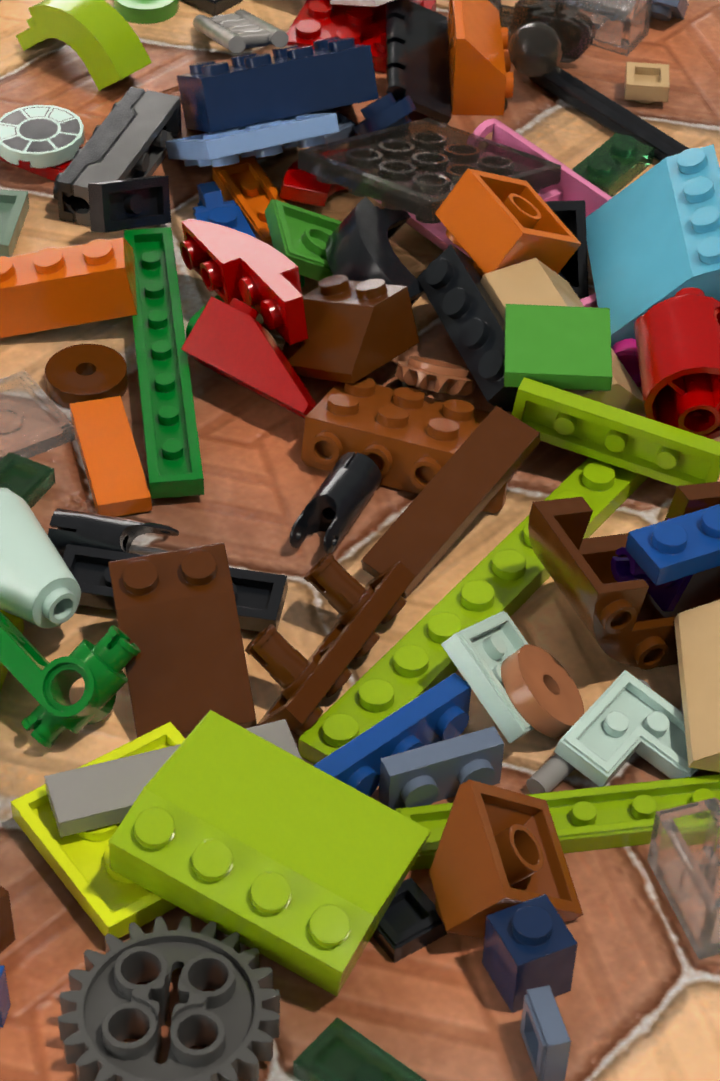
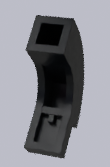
[326,197,424,305]

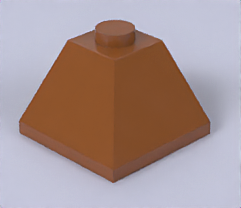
[429,779,583,939]

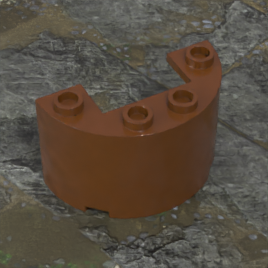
[528,481,720,670]

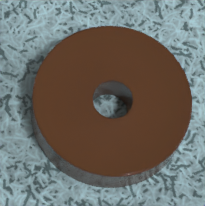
[45,344,128,409]

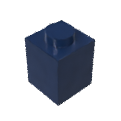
[482,894,578,1013]

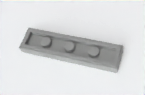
[44,719,302,837]

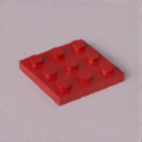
[286,0,436,73]

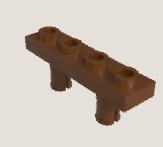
[245,553,415,736]

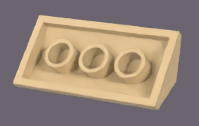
[481,258,645,415]

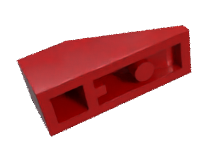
[181,296,317,419]

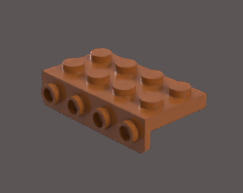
[301,376,517,513]

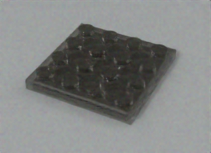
[298,118,561,224]

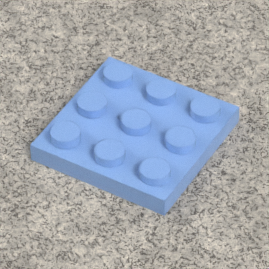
[165,113,340,167]

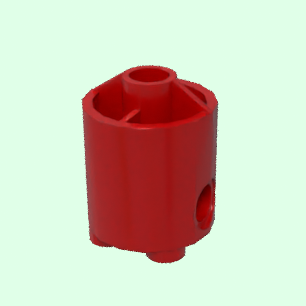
[634,287,720,439]

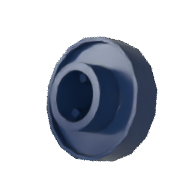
[353,92,417,147]

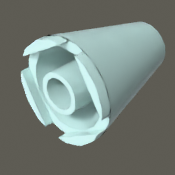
[0,488,81,629]

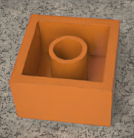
[435,168,581,277]

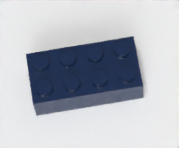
[177,37,379,133]

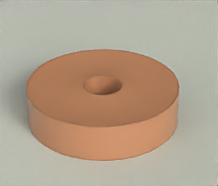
[501,644,584,738]

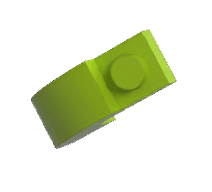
[16,0,152,90]

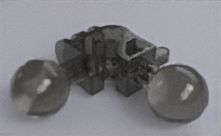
[489,0,595,77]

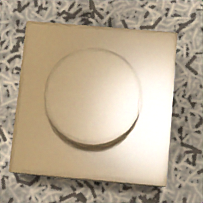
[625,62,670,104]

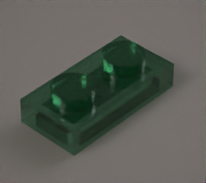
[572,133,654,197]

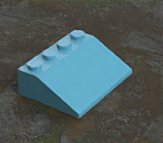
[586,144,720,346]

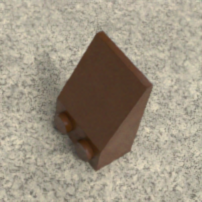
[108,542,257,739]

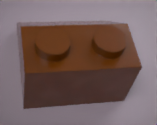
[282,275,419,384]

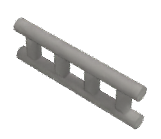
[193,9,288,54]

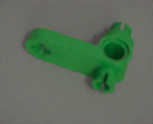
[0,612,141,748]

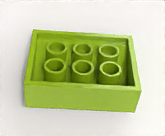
[109,710,431,997]

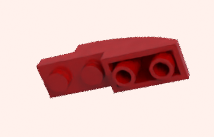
[180,219,308,345]

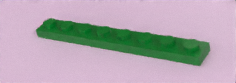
[124,227,204,499]

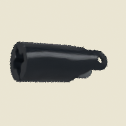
[290,452,382,554]
[48,508,179,558]

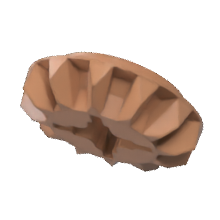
[395,356,476,396]

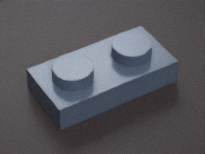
[379,726,504,810]

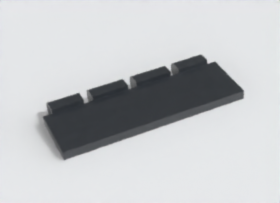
[386,0,451,124]

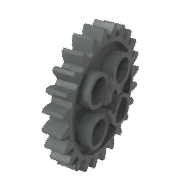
[58,916,280,1081]

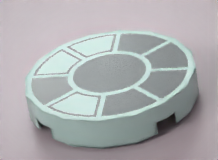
[0,105,85,168]

